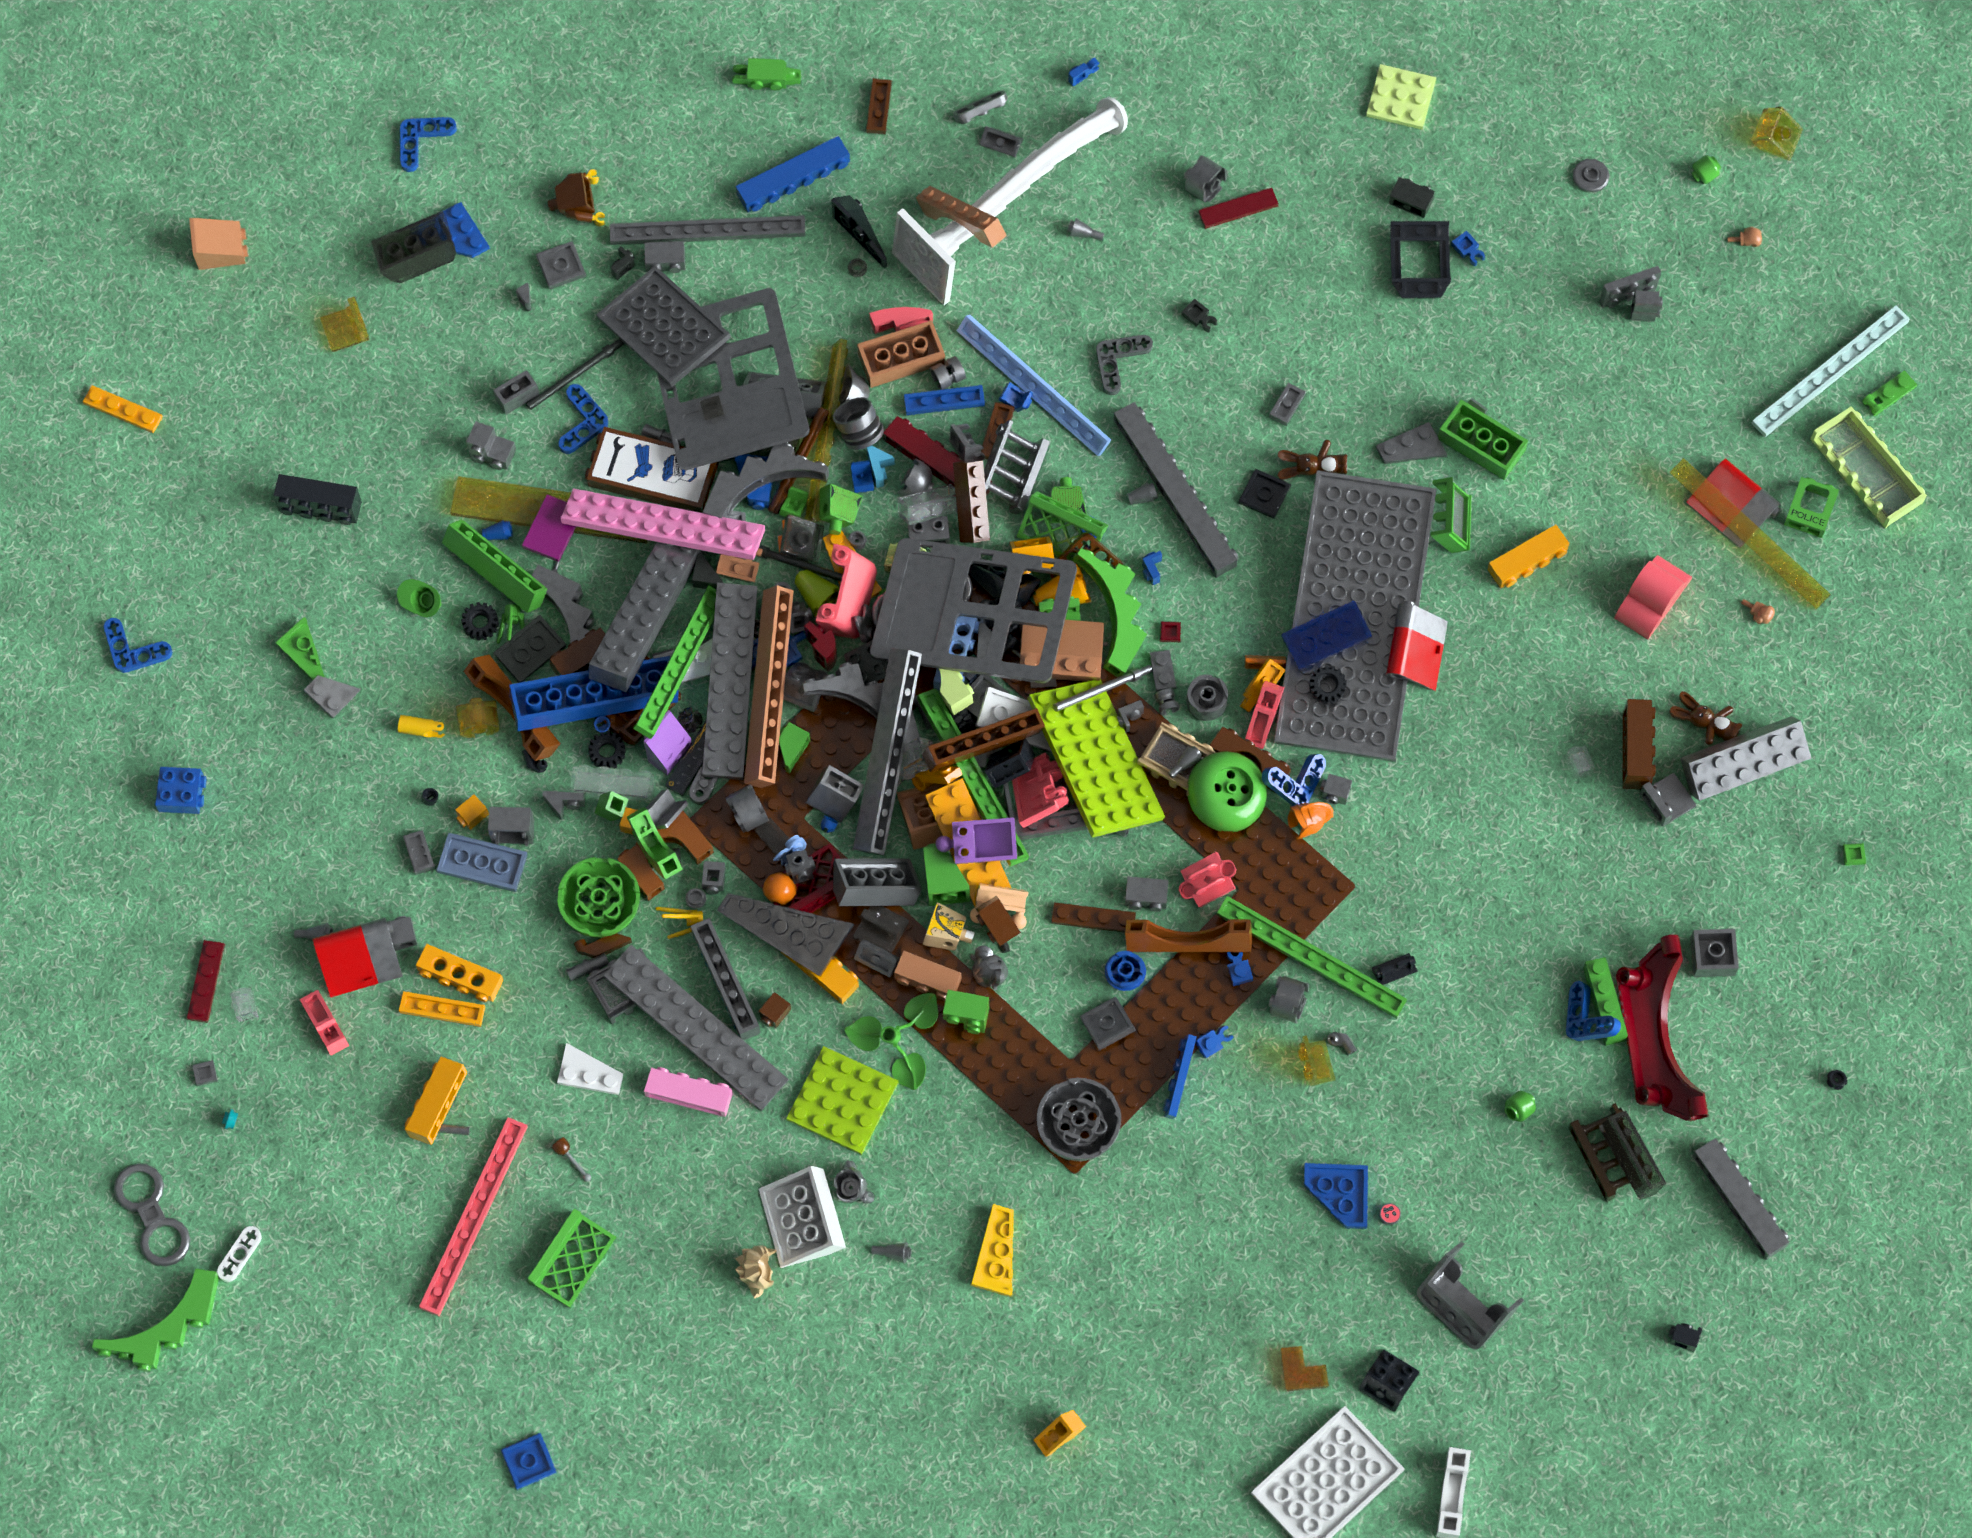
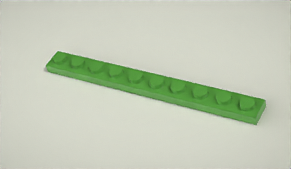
[633,585,716,740]
[917,688,1029,867]
[1216,896,1407,1019]

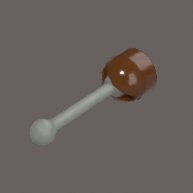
[551,1137,591,1182]

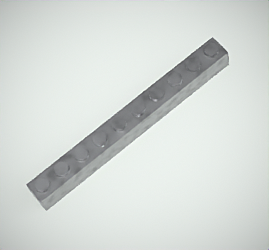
[1114,402,1239,578]
[853,648,922,855]

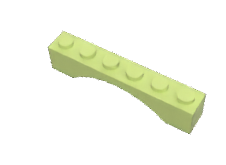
[938,669,974,716]

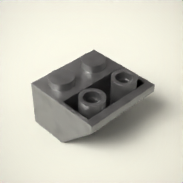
[805,765,864,822]

